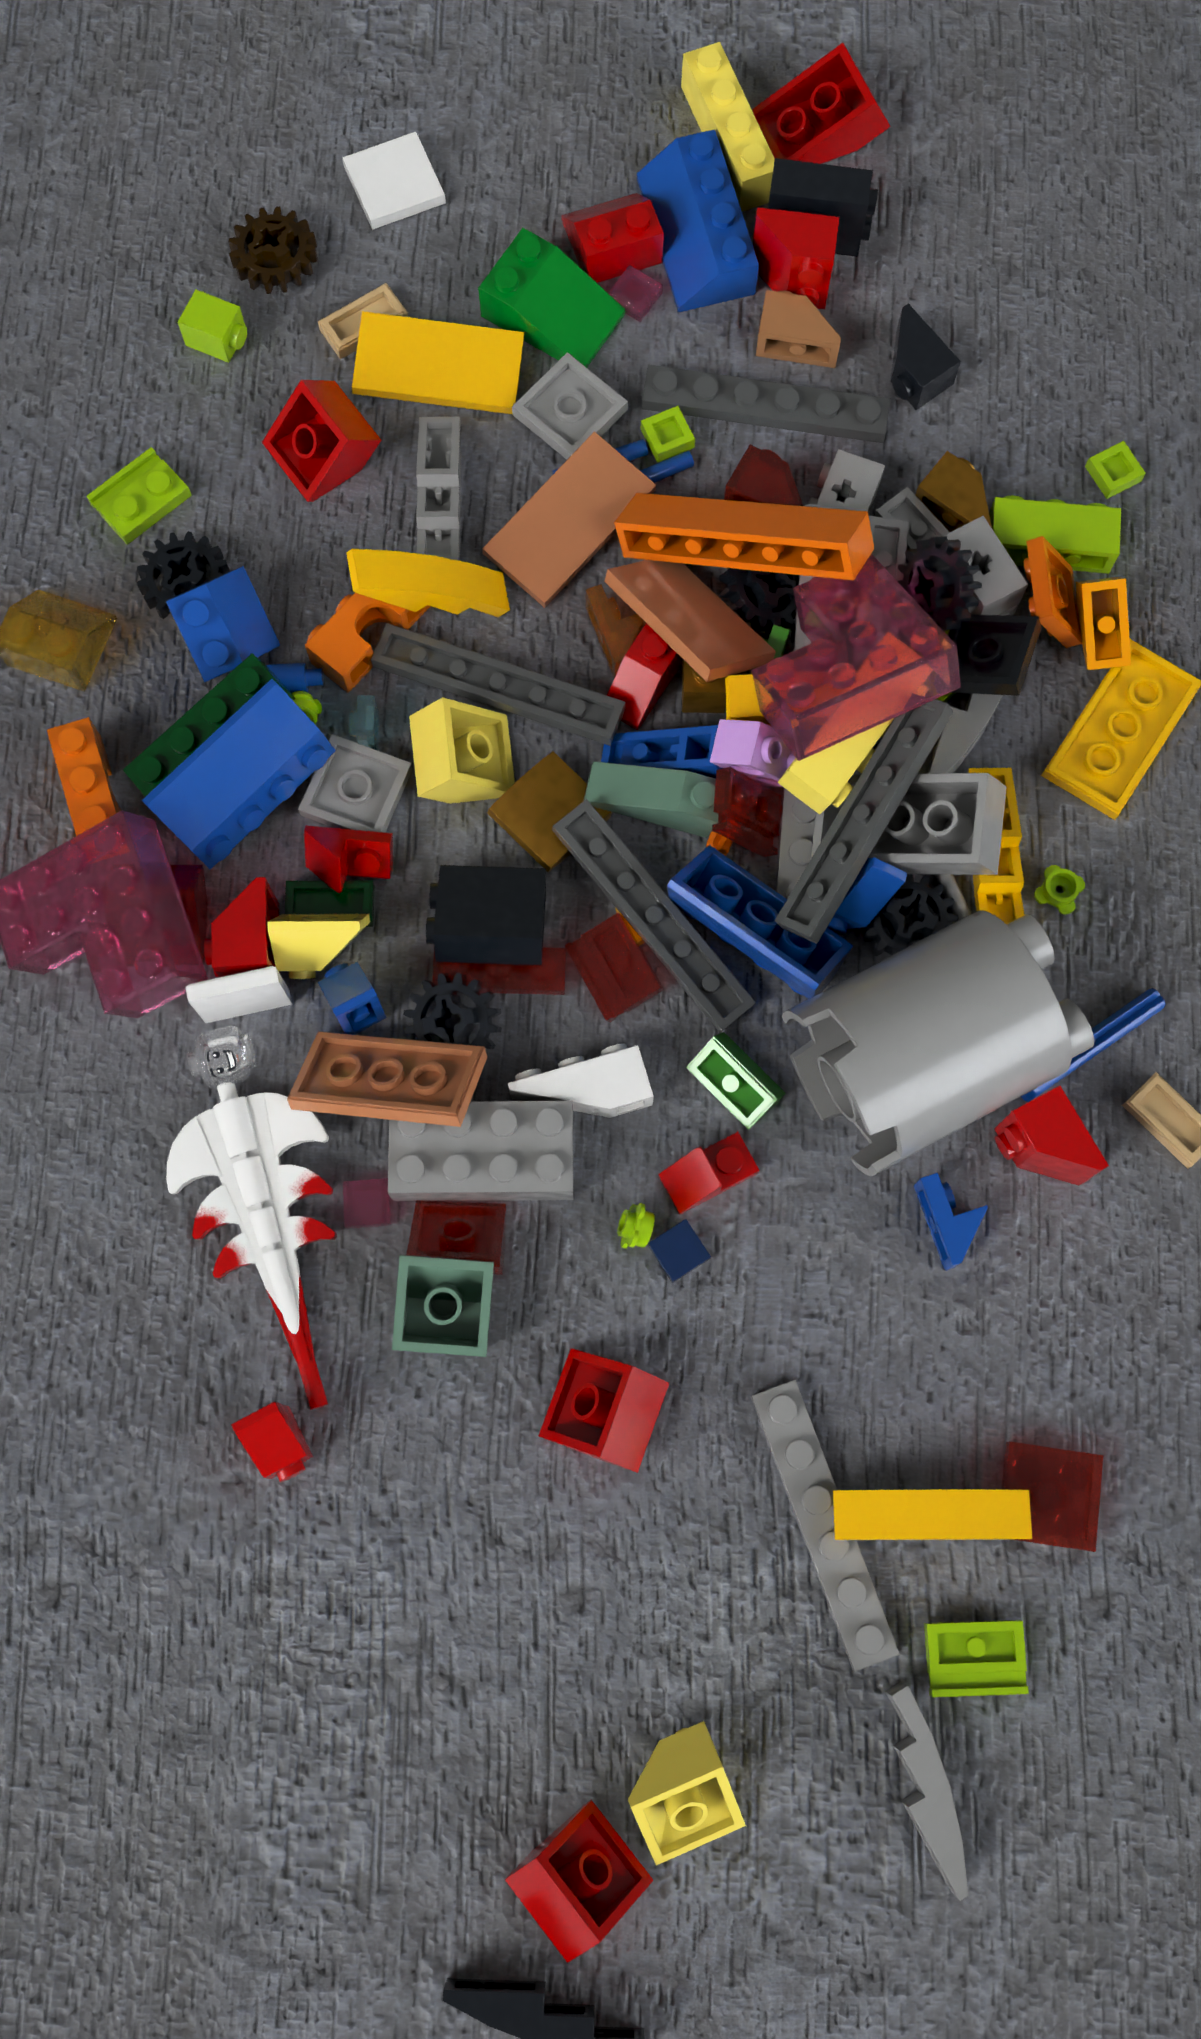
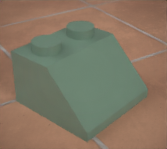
[392,1254,494,1357]

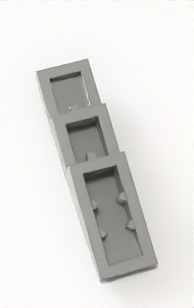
[416,416,461,560]
[927,693,1003,774]
[885,1682,968,1901]

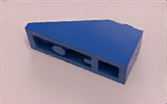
[601,725,738,786]

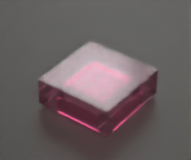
[608,265,663,322]
[343,1178,392,1229]

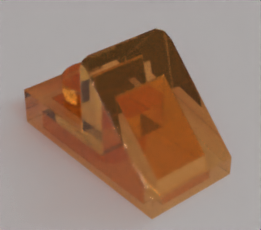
[586,584,646,678]

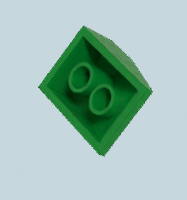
[478,228,625,368]

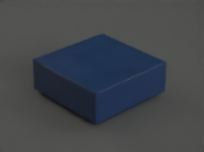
[648,1219,711,1283]

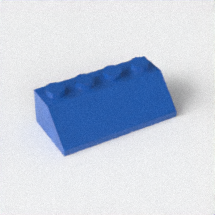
[637,129,759,313]
[142,679,336,870]
[667,845,853,999]

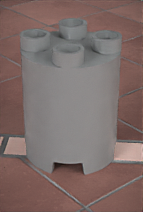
[782,910,1094,1176]

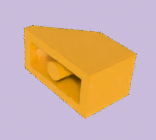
[1076,577,1131,670]

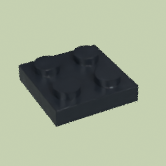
[932,614,1041,696]

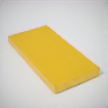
[352,311,524,414]
[1041,639,1201,820]

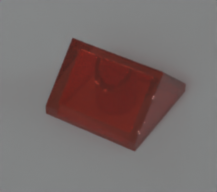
[406,1200,506,1275]

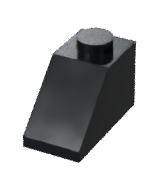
[890,303,961,410]

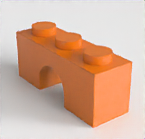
[305,593,431,693]
[47,717,134,864]

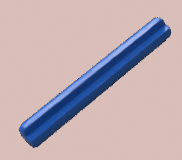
[1021,988,1166,1102]

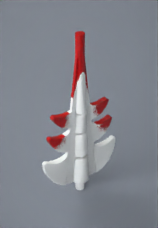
[166,1079,337,1410]

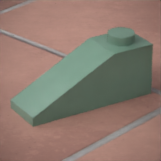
[583,761,728,838]

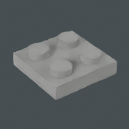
[512,352,628,459]
[298,734,413,832]

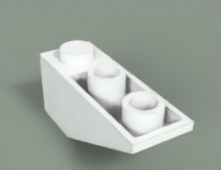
[508,1043,654,1118]

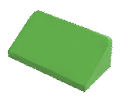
[686,1032,785,1130]

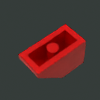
[607,623,682,730]
[231,1401,313,1483]

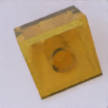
[0,589,118,692]

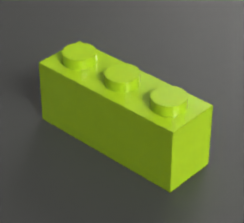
[989,495,1121,574]

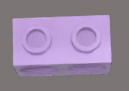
[710,719,806,787]

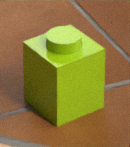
[177,289,247,363]

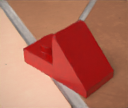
[304,825,393,893]
[658,1131,760,1215]

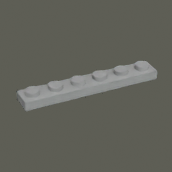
[751,1380,900,1672]

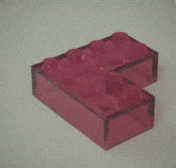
[751,554,961,761]
[0,810,208,1018]

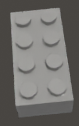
[811,773,1007,875]
[388,1101,574,1201]

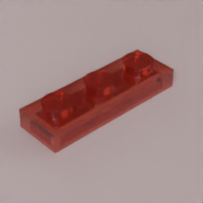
[432,947,566,995]

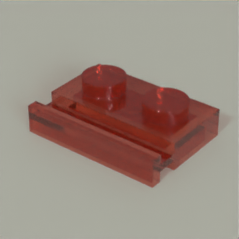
[712,767,782,857]
[564,913,664,1022]

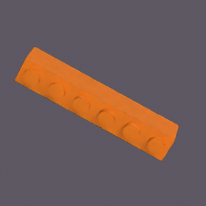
[614,493,874,581]

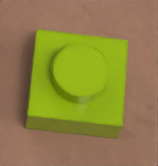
[640,406,695,463]
[1085,441,1146,499]

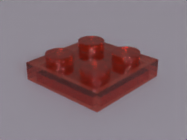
[1001,1441,1104,1552]

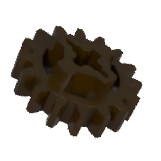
[228,206,318,294]

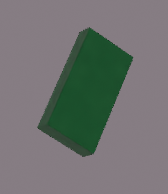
[284,880,375,927]

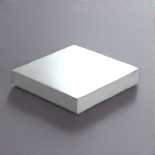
[342,132,446,230]
[185,966,292,1023]

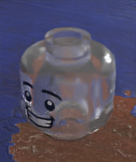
[187,1026,257,1088]

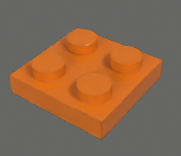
[1024,536,1082,648]

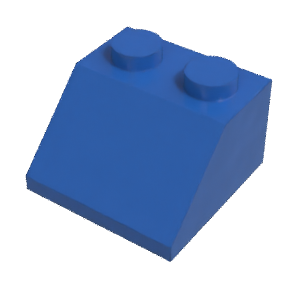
[166,566,280,682]

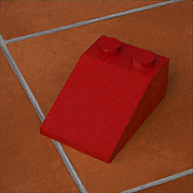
[752,43,891,164]

